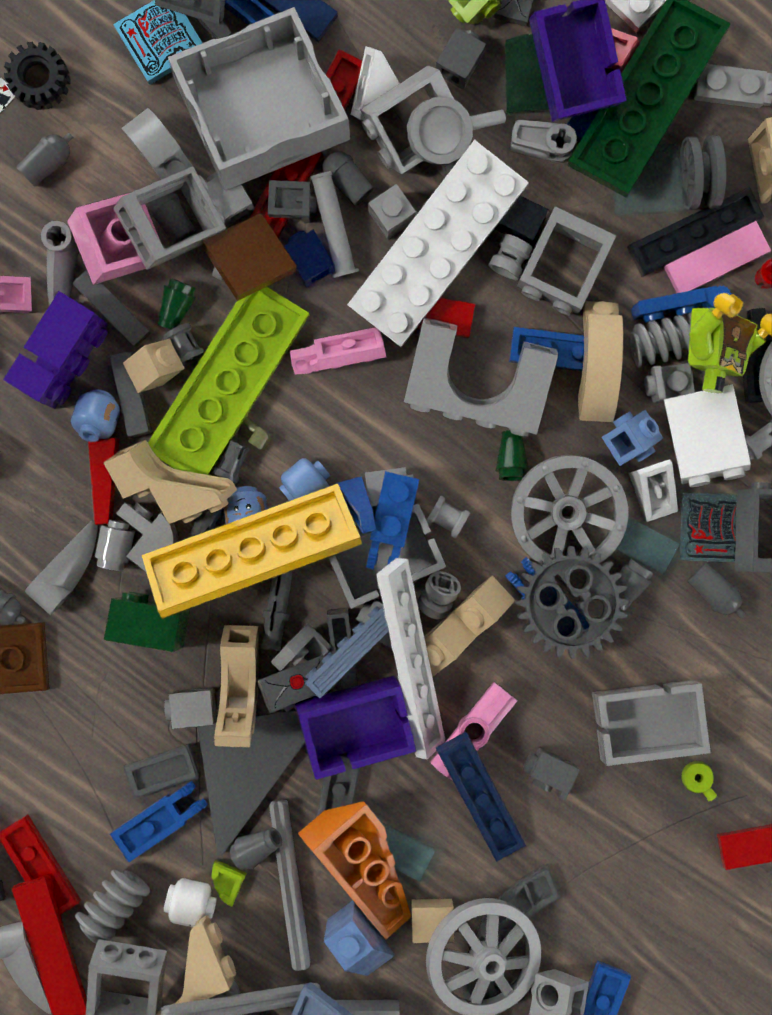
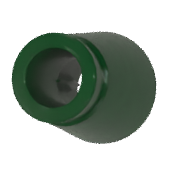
[157,278,196,330]
[495,430,529,481]

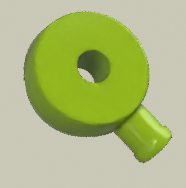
[681,761,717,802]

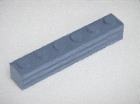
[305,606,389,698]

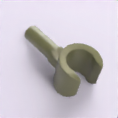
[243,415,272,451]

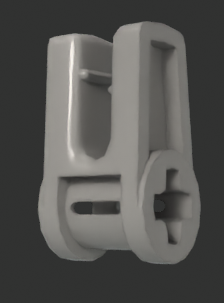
[510,120,576,163]

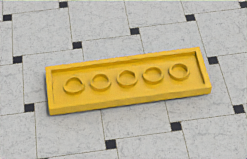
[141,484,362,618]

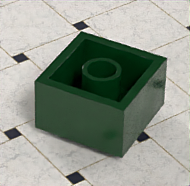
[104,592,190,652]

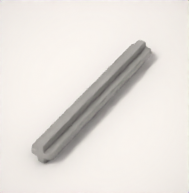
[269,799,311,971]
[161,982,321,1015]

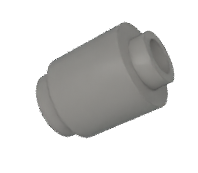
[95,519,135,571]

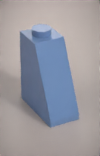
[324,900,395,976]

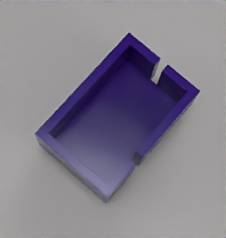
[529,0,627,122]
[3,291,108,409]
[295,676,416,780]

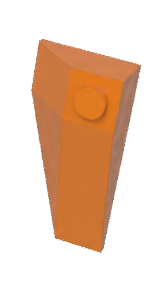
[298,801,411,940]

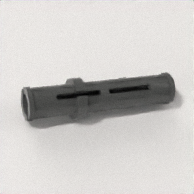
[189,440,250,536]
[260,570,293,651]

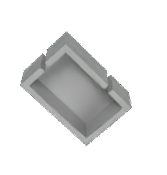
[328,503,446,609]
[592,680,711,766]

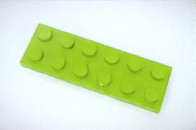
[148,287,310,475]

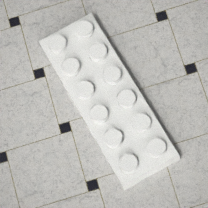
[347,140,529,347]

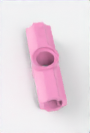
[430,682,517,781]

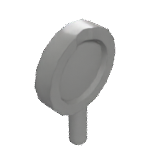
[407,97,506,164]

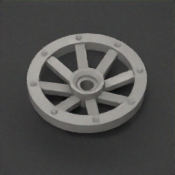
[511,455,628,571]
[426,898,541,1015]

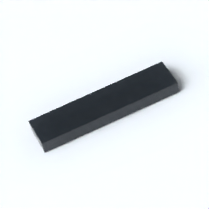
[627,187,765,277]

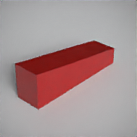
[88,438,119,525]

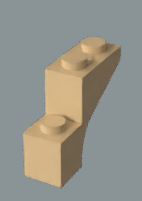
[104,440,237,524]
[424,575,515,677]
[156,915,236,1015]

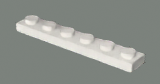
[377,558,446,760]

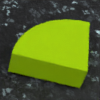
[212,860,246,907]

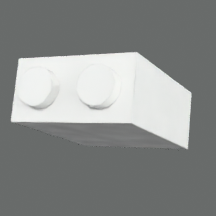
[664,384,751,487]

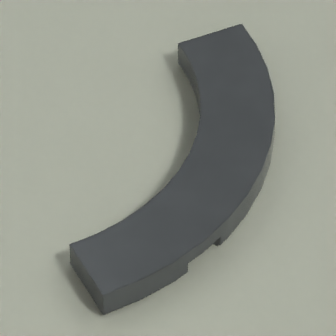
[463,864,561,1015]

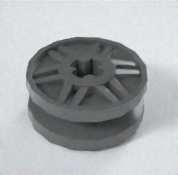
[679,135,726,210]

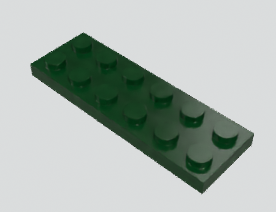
[568,0,731,198]

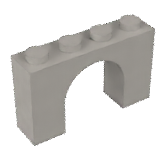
[404,317,558,436]

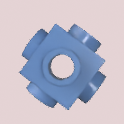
[602,410,663,466]

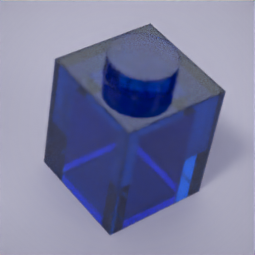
[284,229,335,288]

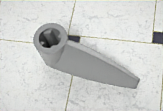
[41,221,78,306]
[25,521,98,615]
[0,921,51,1014]

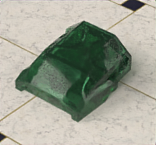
[505,34,549,115]

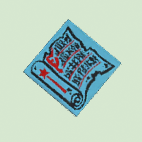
[113,0,202,85]

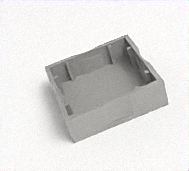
[168,7,350,190]

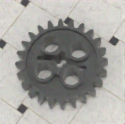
[515,546,629,659]

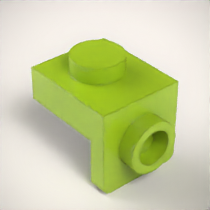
[448,0,502,24]

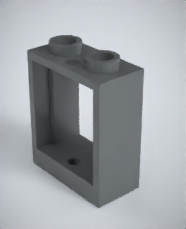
[735,482,772,573]

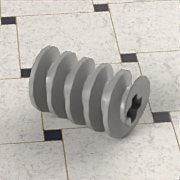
[630,313,691,368]
[75,869,150,944]

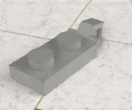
[694,64,772,108]

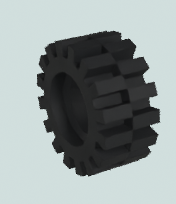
[4,41,71,110]

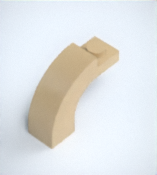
[578,301,623,422]
[214,625,259,747]

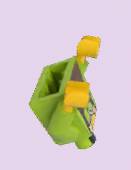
[688,293,772,393]

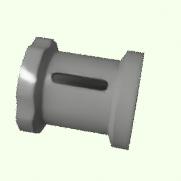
[426,496,470,538]

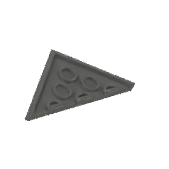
[198,709,305,856]

